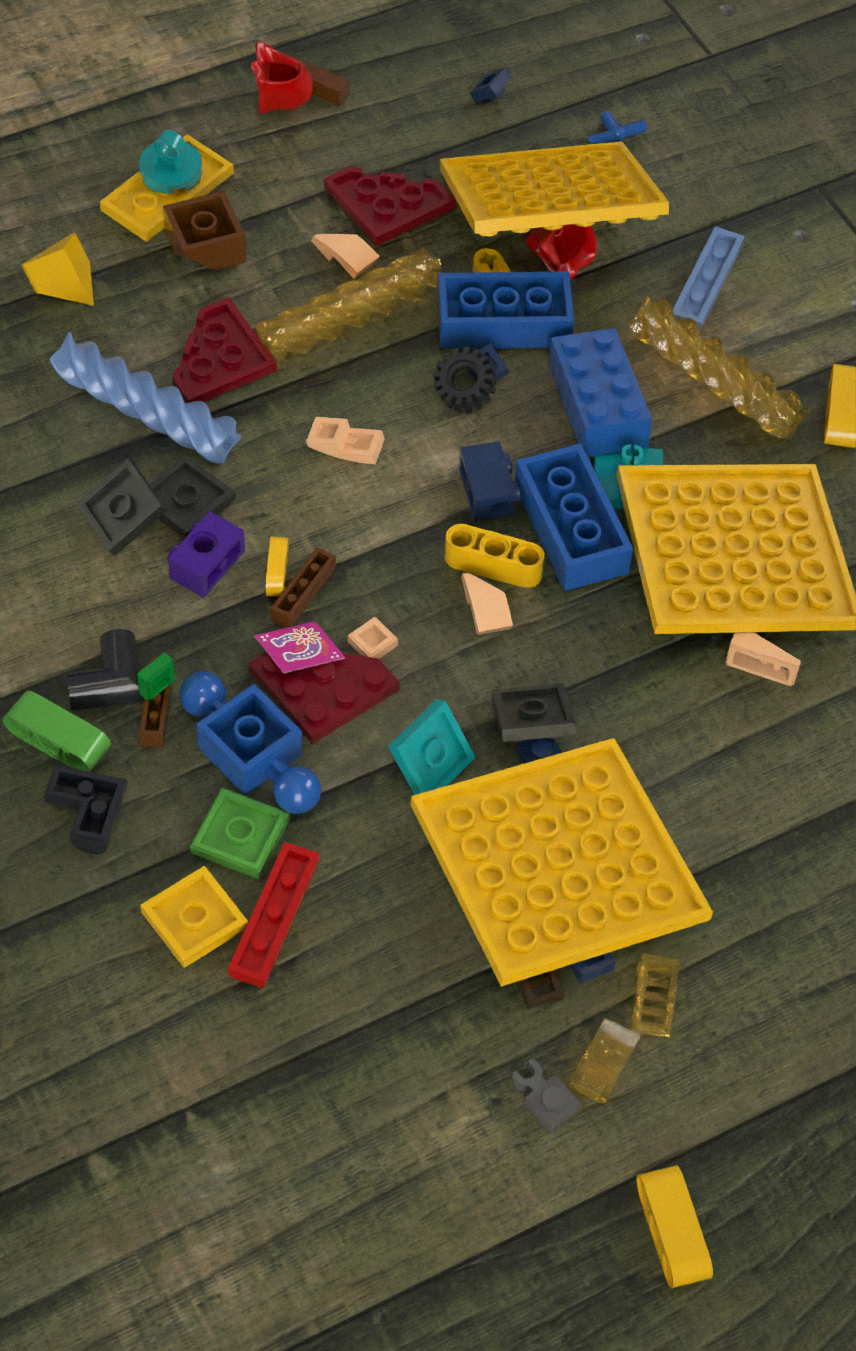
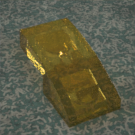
[568,1018,641,1104]

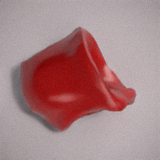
[250,42,313,114]
[526,224,598,280]

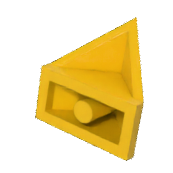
[21,233,94,306]

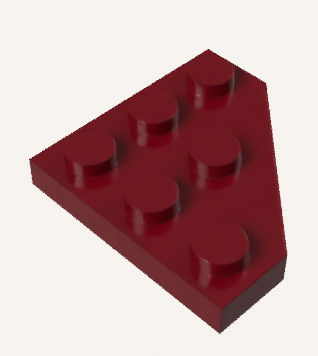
[324,166,455,246]
[172,297,277,403]
[248,652,400,744]

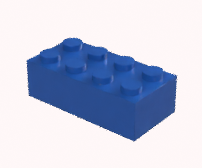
[437,272,574,349]
[549,328,652,457]
[514,443,633,591]

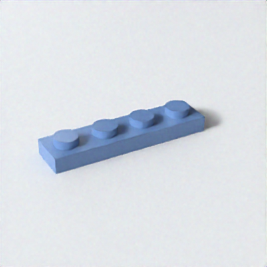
[669,226,745,332]

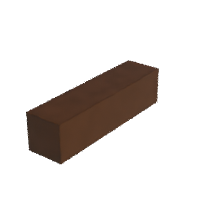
[283,52,350,106]
[271,547,336,628]
[139,657,175,747]

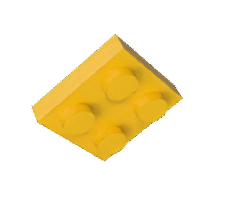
[140,866,248,968]

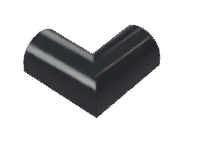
[66,629,144,710]
[44,765,128,854]

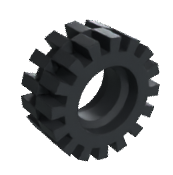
[433,347,497,413]

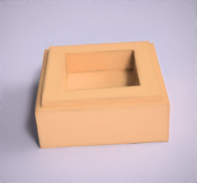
[348,617,398,659]

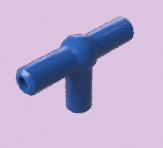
[587,111,647,145]

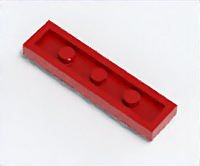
[227,842,320,989]

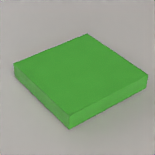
[190,787,290,880]

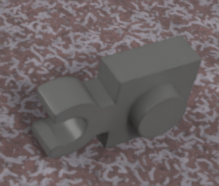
[511,1059,581,1133]

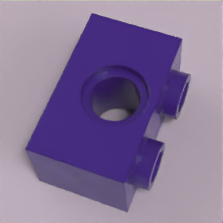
[167,511,245,598]

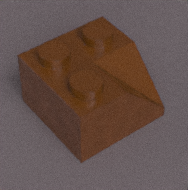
[163,191,246,270]

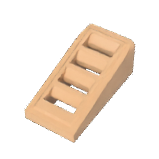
[726,632,801,686]

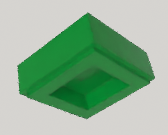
[137,652,175,701]

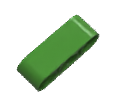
[2,691,111,772]

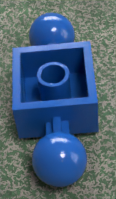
[179,671,321,814]

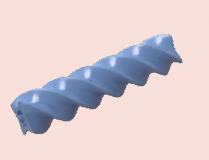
[50,332,242,465]

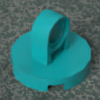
[139,130,203,194]

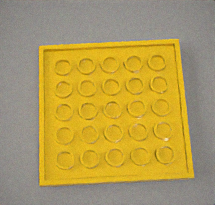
[440,141,669,236]
[616,464,856,634]
[410,738,713,986]

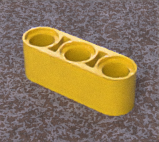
[823,363,856,449]
[444,524,545,588]
[636,1165,713,1288]

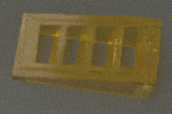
[631,953,681,1037]

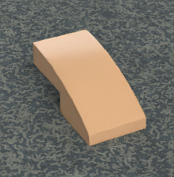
[306,417,385,465]

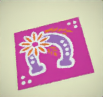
[255,621,345,673]

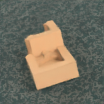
[311,234,380,279]
[461,573,513,635]

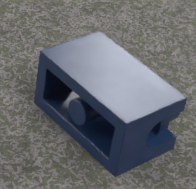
[458,441,520,522]

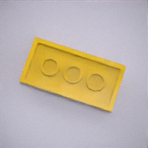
[100,134,234,242]

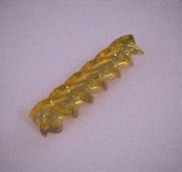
[255,247,441,367]
[628,296,811,439]

